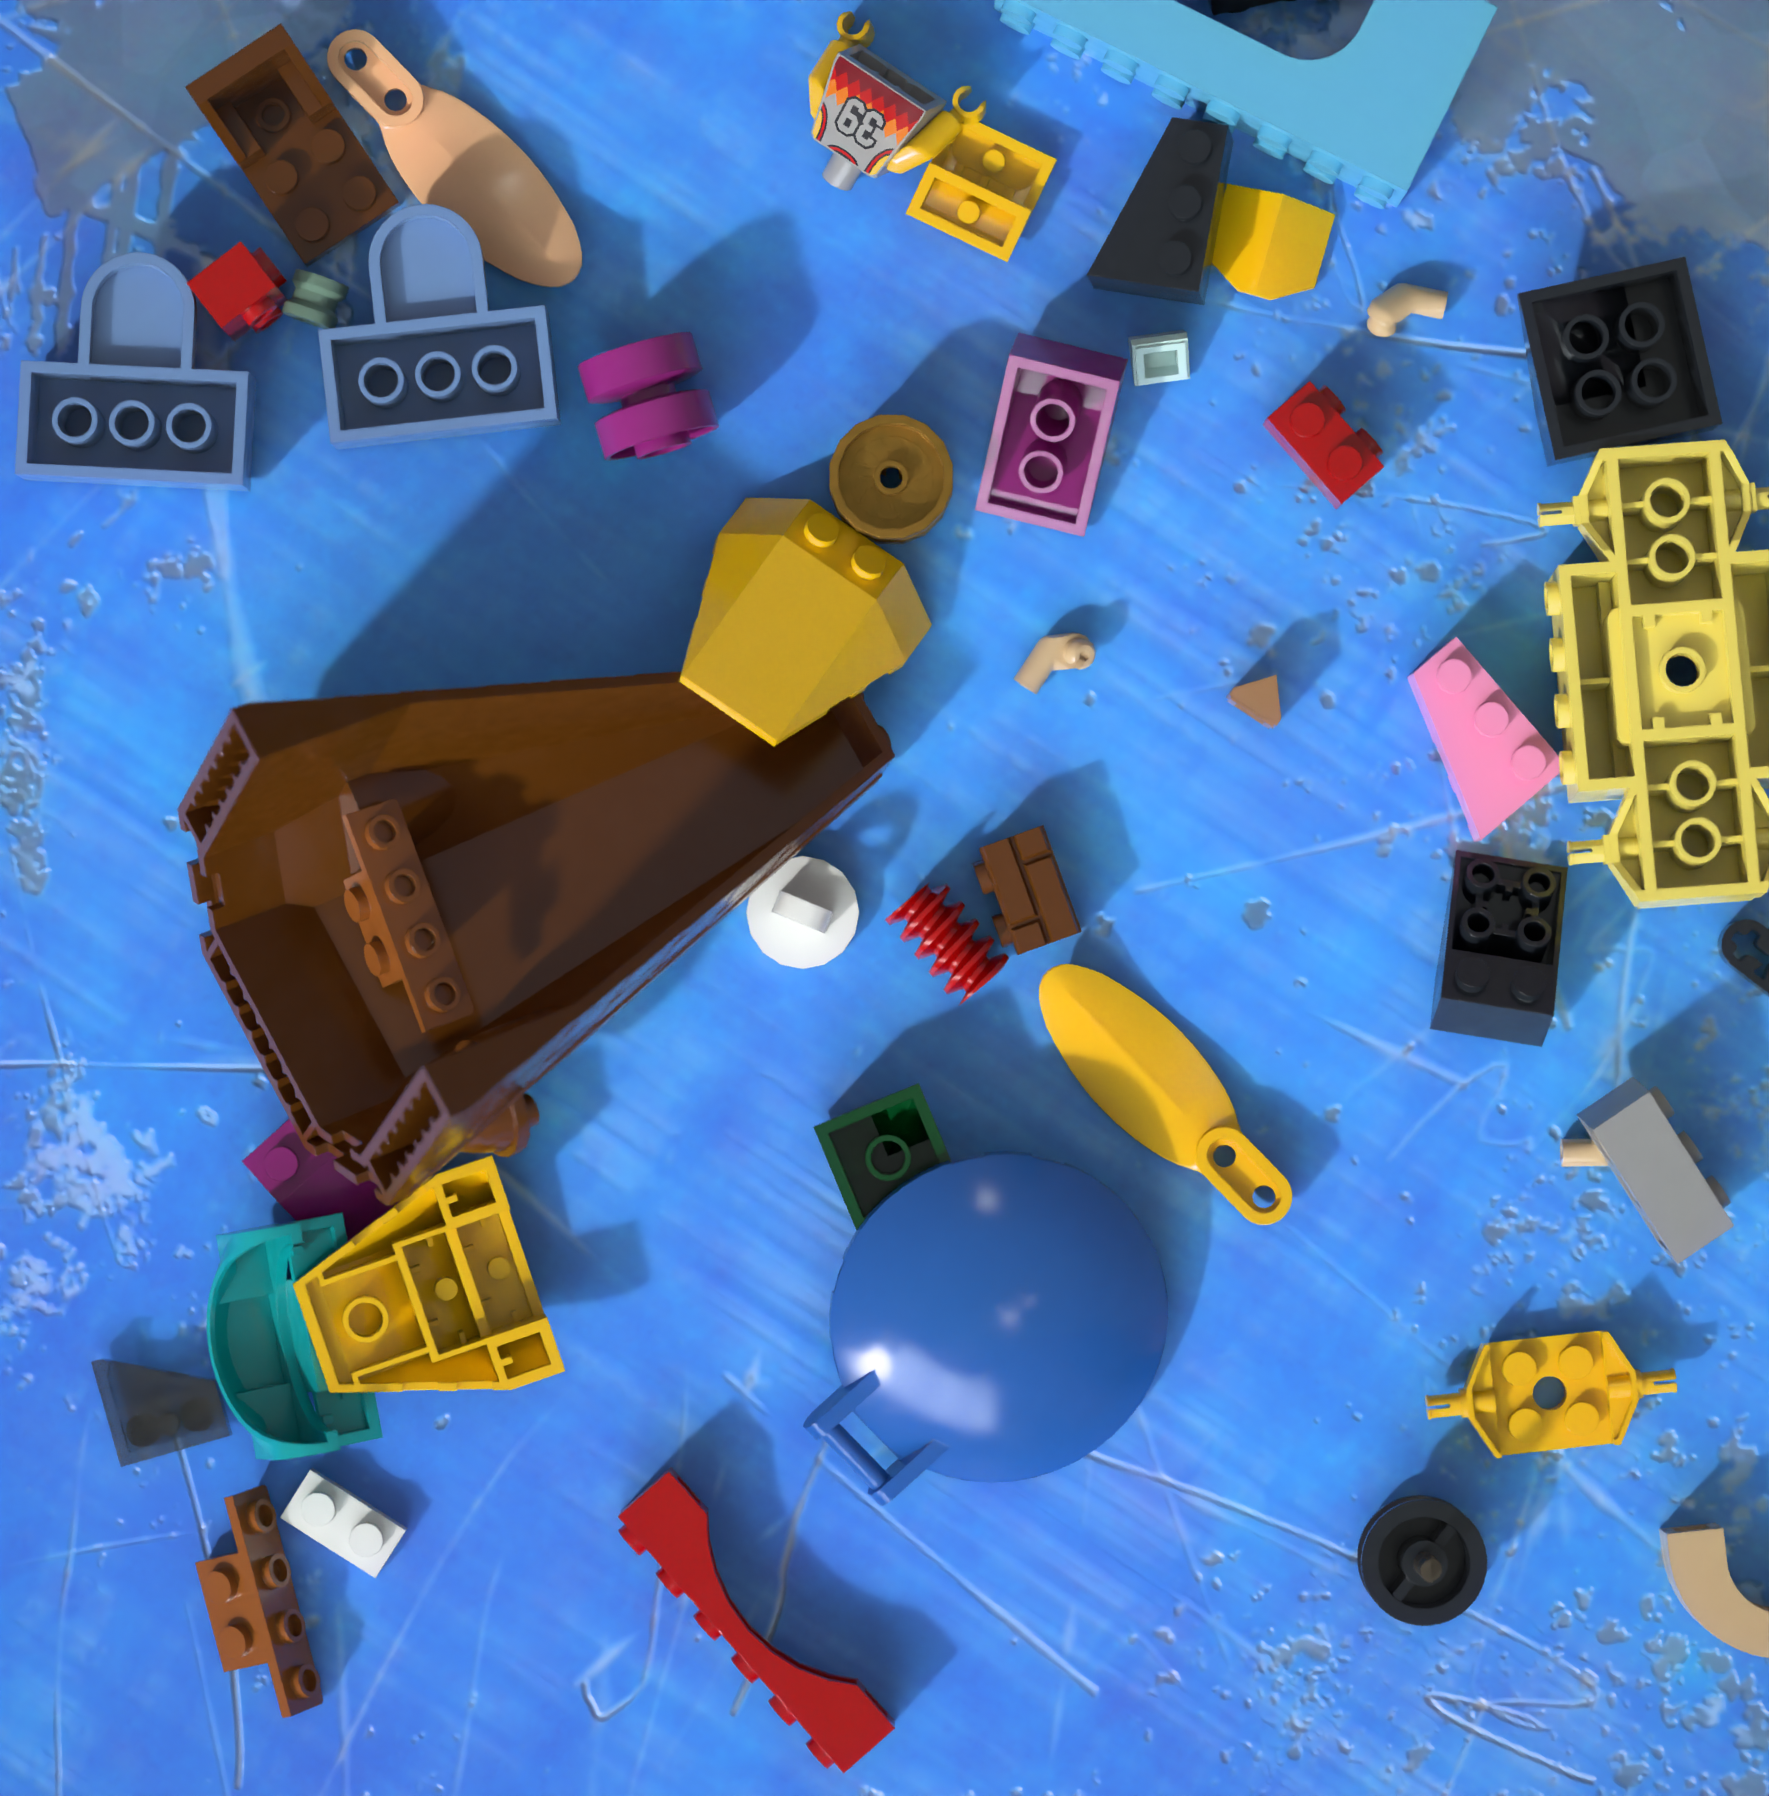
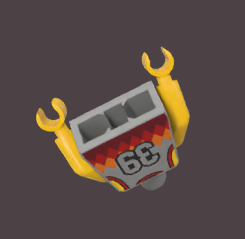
[808,11,987,191]

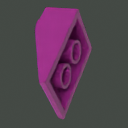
[975,332,1128,537]
[242,1119,400,1241]

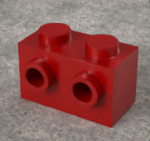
[187,241,287,342]
[1263,381,1385,509]

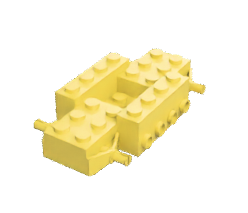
[1537,439,1769,909]

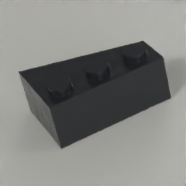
[1087,117,1233,305]

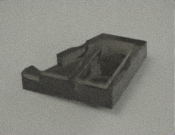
[91,1358,232,1467]

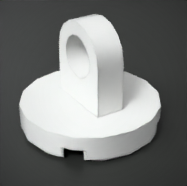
[746,856,859,969]

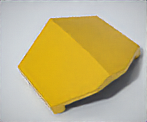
[1212,184,1335,301]

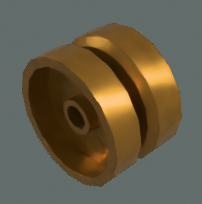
[829,415,953,544]

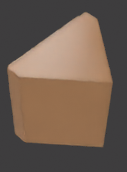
[1226,675,1281,729]

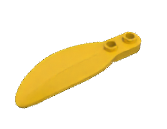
[1039,964,1292,1225]

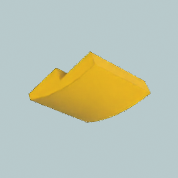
[905,122,1057,262]

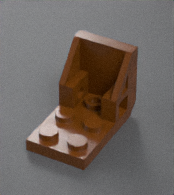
[185,23,401,267]

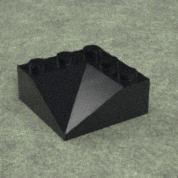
[1517,257,1722,467]

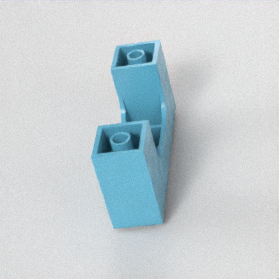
[994,0,1498,209]

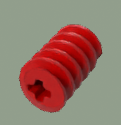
[885,882,1009,1005]

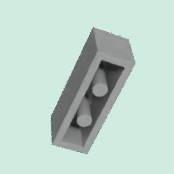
[1577,1077,1734,1264]

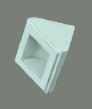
[1128,330,1190,386]

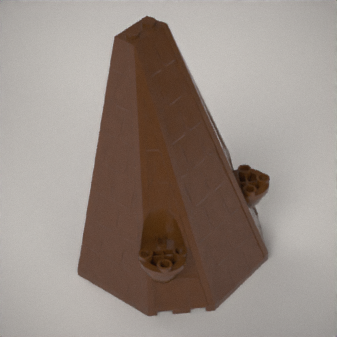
[177,671,895,1206]

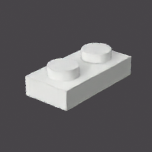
[280,1468,408,1578]

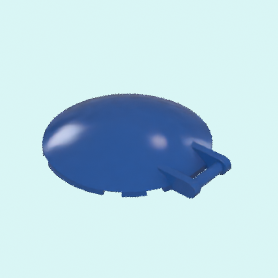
[803,1151,1168,1506]

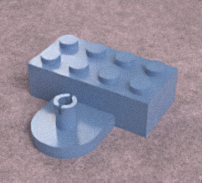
[318,204,561,450]
[15,252,256,491]

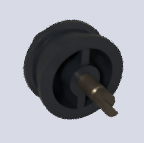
[1357,1495,1487,1626]

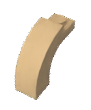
[1659,1523,1769,1658]

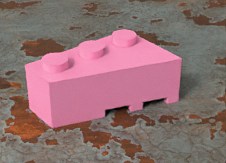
[1407,637,1560,842]

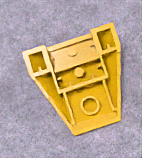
[679,497,932,746]
[292,1155,565,1393]

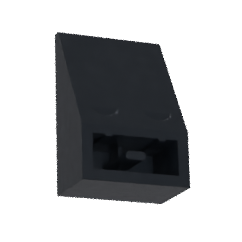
[1430,850,1568,1047]

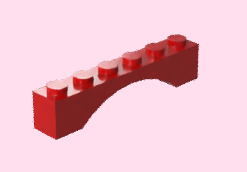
[618,1467,895,1773]

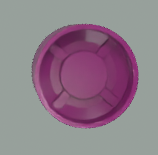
[578,332,719,461]

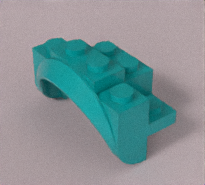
[207,1213,383,1460]

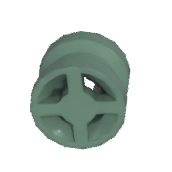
[281,269,349,329]

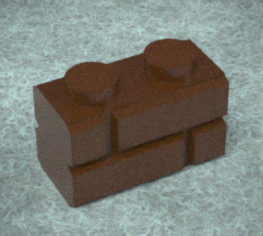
[972,825,1082,955]

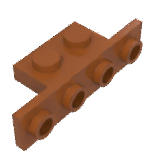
[342,799,475,1033]
[195,1485,323,1718]

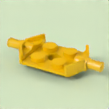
[1425,1330,1677,1458]

